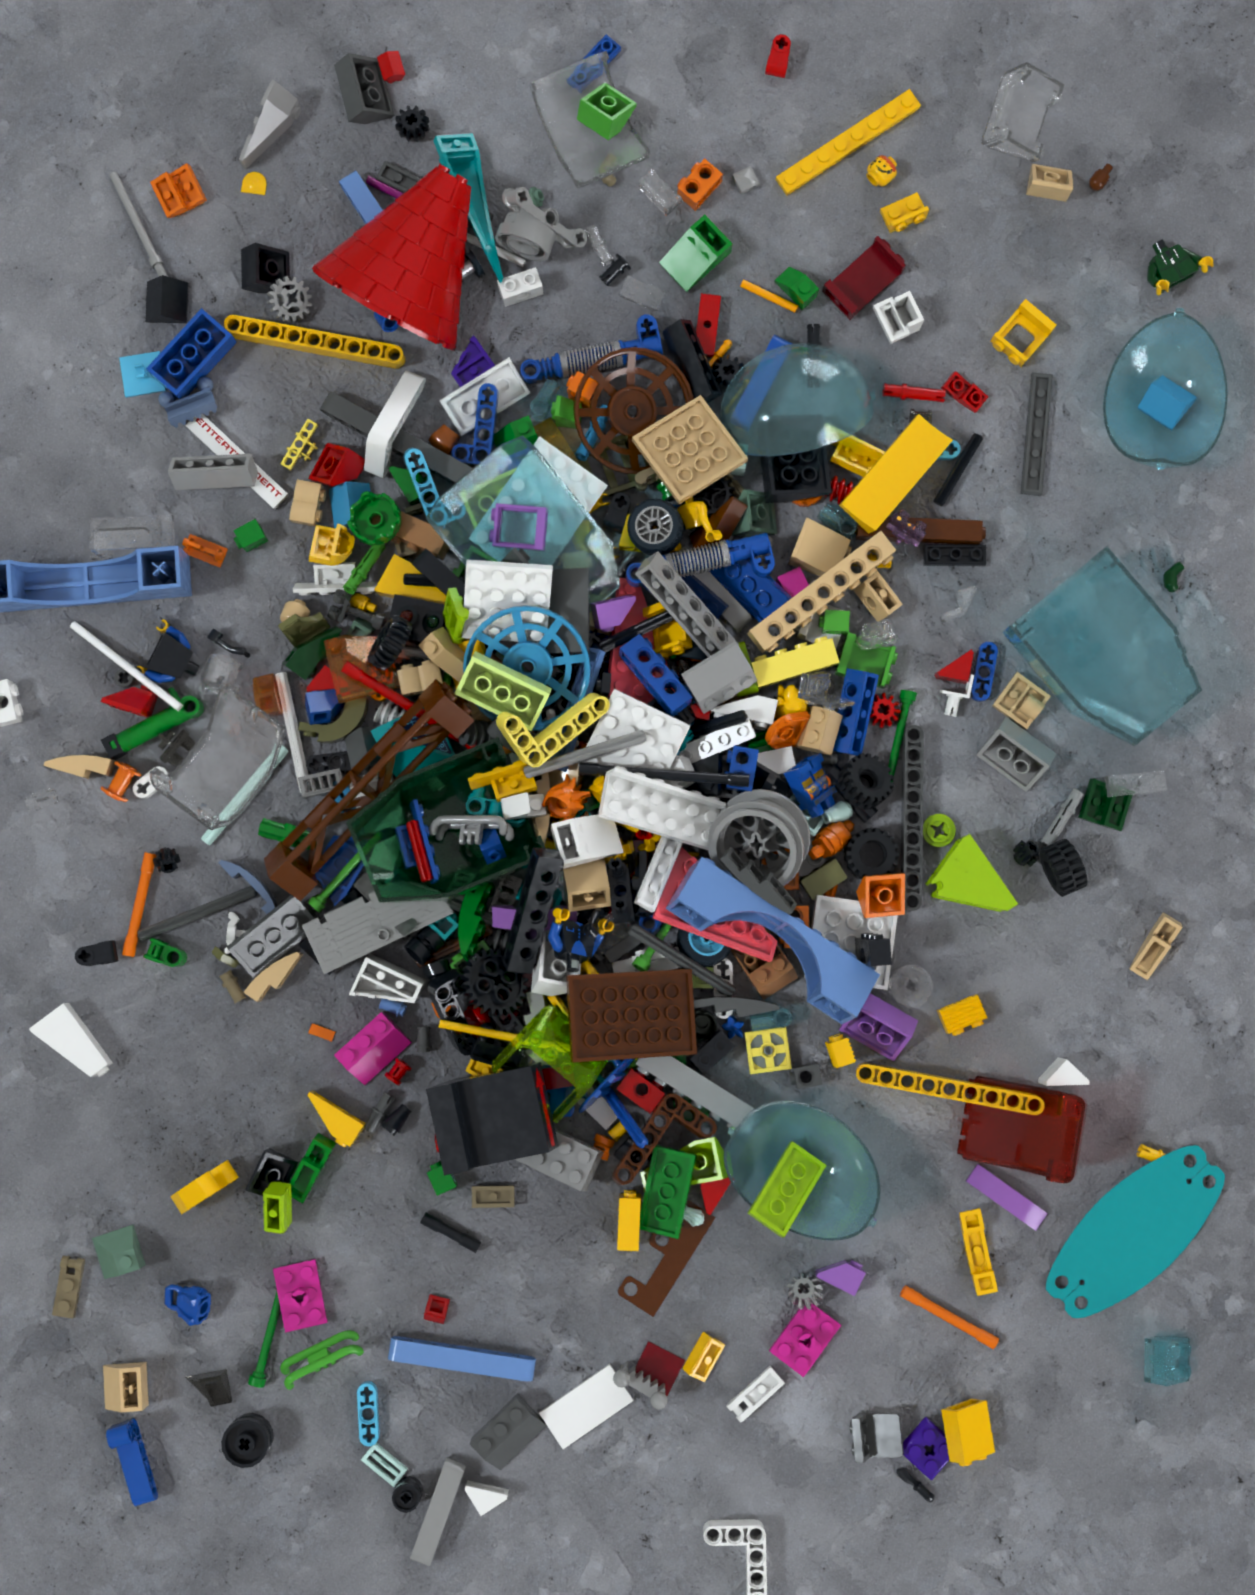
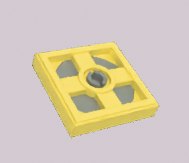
[744,1027,792,1074]

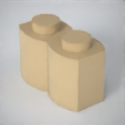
[289,479,326,527]
[397,660,443,697]

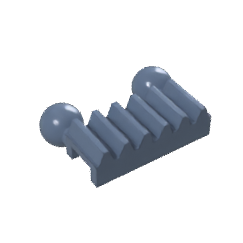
[158,376,217,428]

